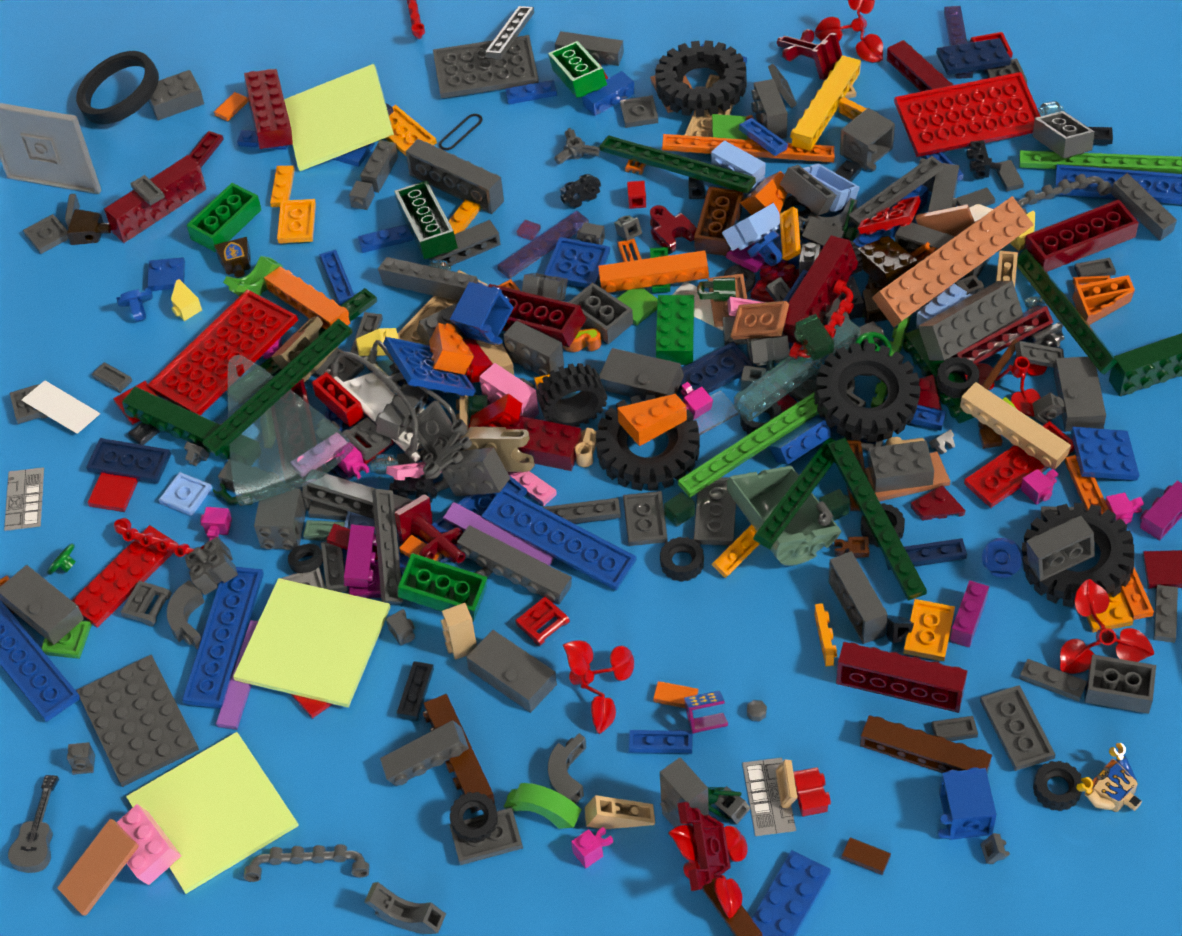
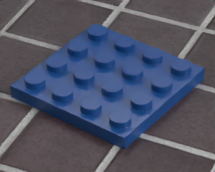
[383,337,476,397]

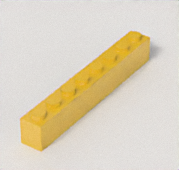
[790,55,861,151]

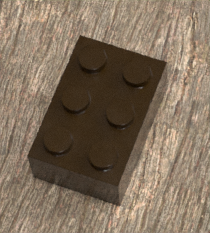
[858,236,917,288]

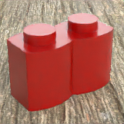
[793,767,831,817]

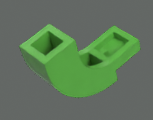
[223,256,283,297]
[503,783,582,829]

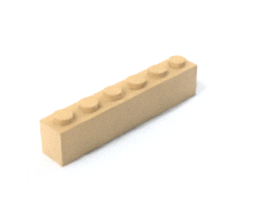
[960,382,1071,470]

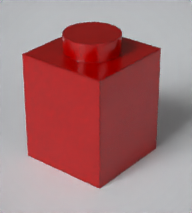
[627,181,646,209]

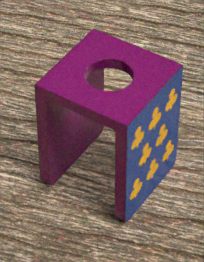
[684,691,728,733]

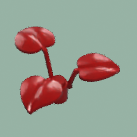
[815,0,883,62]
[964,356,1047,417]
[1060,579,1154,674]
[563,640,634,734]
[668,825,748,919]

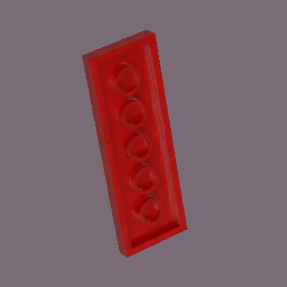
[964,421,1075,508]
[72,525,178,628]

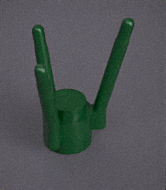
[842,200,860,241]
[708,787,742,822]

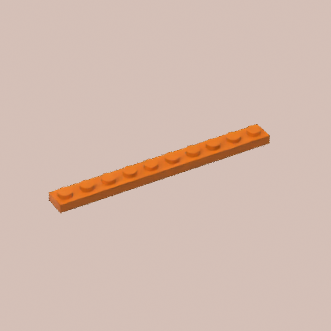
[662,134,835,163]
[1065,455,1154,620]

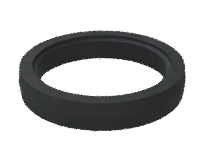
[76,51,159,124]

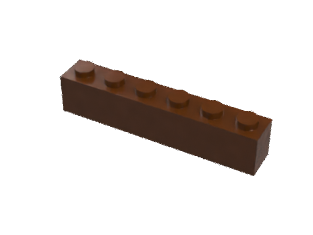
[422,694,495,813]
[860,715,992,774]

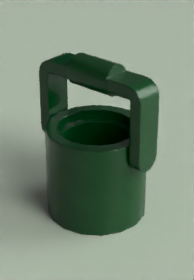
[697,277,736,302]

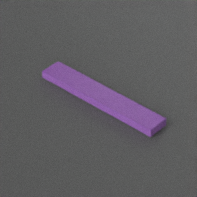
[443,502,554,566]
[216,620,258,730]

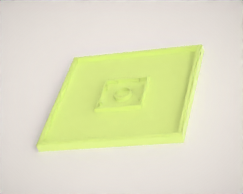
[284,64,394,171]
[233,578,390,708]
[126,732,299,894]

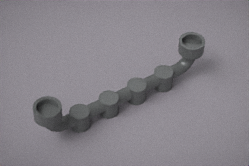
[1017,174,1112,214]
[244,844,369,882]

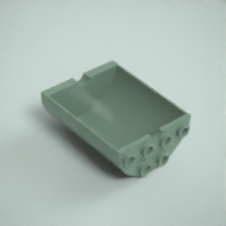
[727,466,841,566]

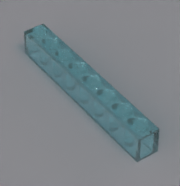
[734,317,860,421]

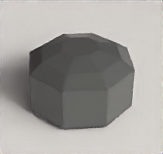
[747,700,767,721]

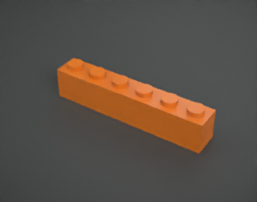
[598,250,709,293]
[264,266,351,330]

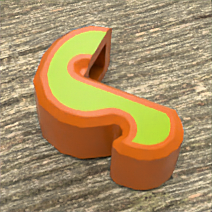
[562,328,601,352]

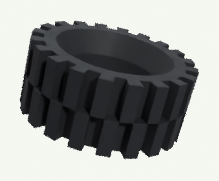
[536,363,607,427]

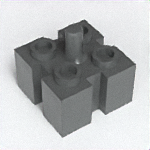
[522,273,568,301]
[746,333,790,374]
[185,536,238,595]

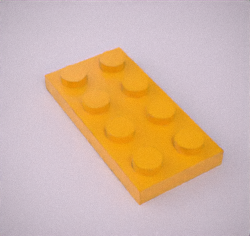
[385,105,437,157]

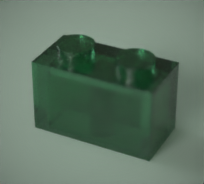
[794,314,834,361]

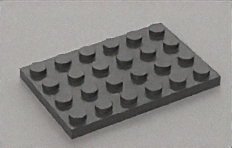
[433,35,539,98]
[76,654,199,787]

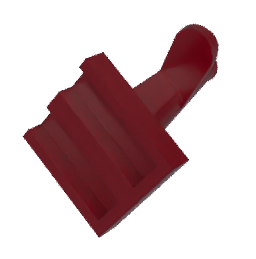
[777,29,842,80]
[394,494,465,564]

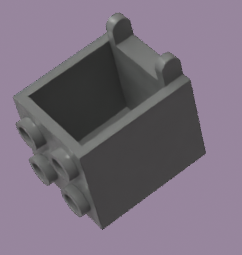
[840,108,895,171]
[252,488,306,550]

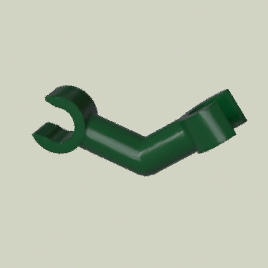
[213,484,253,505]

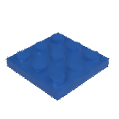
[544,237,610,288]
[1070,427,1140,480]

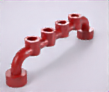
[407,0,425,39]
[789,279,854,359]
[114,518,204,557]

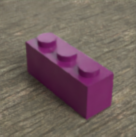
[1140,480,1182,541]
[344,524,377,588]
[950,580,989,648]

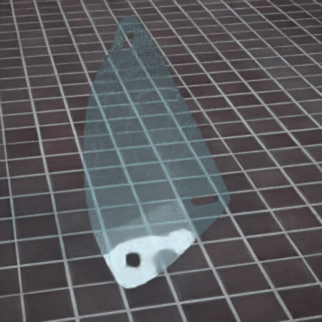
[228,355,354,506]

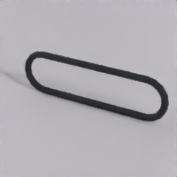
[439,114,483,150]

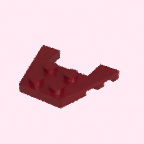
[677,802,731,891]

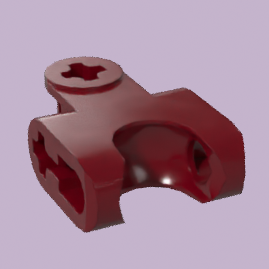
[650,205,697,254]

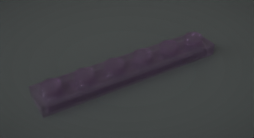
[944,6,973,79]
[498,211,589,279]

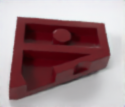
[918,375,942,410]
[911,485,966,521]

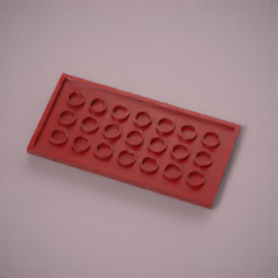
[894,72,1041,157]
[147,289,298,416]

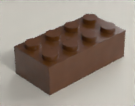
[694,187,743,256]

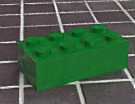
[548,41,607,98]
[187,183,262,252]
[656,295,695,365]
[398,553,487,622]

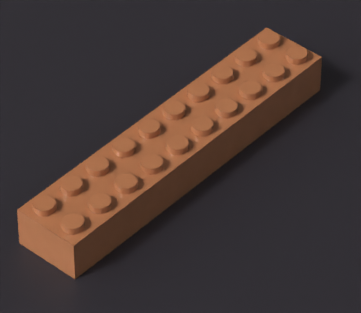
[872,196,1034,327]

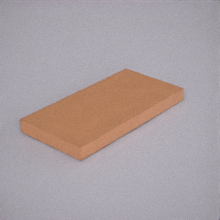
[865,452,950,502]
[57,819,139,916]

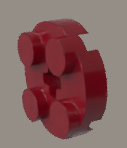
[760,259,797,284]

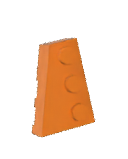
[740,171,788,215]
[1072,275,1135,325]
[429,323,474,375]
[617,394,687,446]

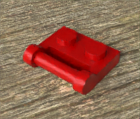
[515,597,570,646]

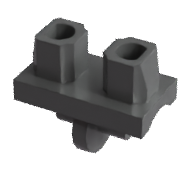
[1029,322,1064,348]

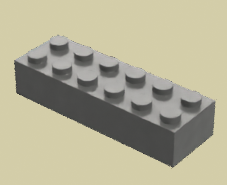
[406,139,504,214]
[918,281,1023,361]

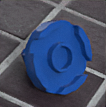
[747,230,782,266]
[116,288,153,322]
[982,538,1023,578]

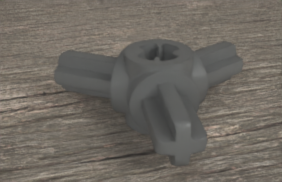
[554,128,600,165]

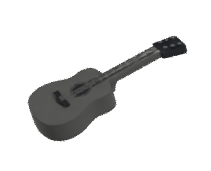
[8,775,59,873]

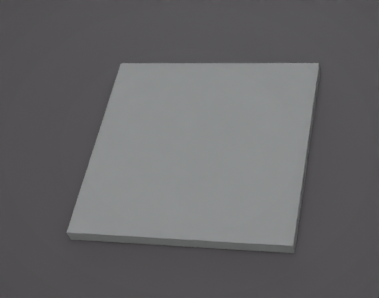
[0,103,101,194]

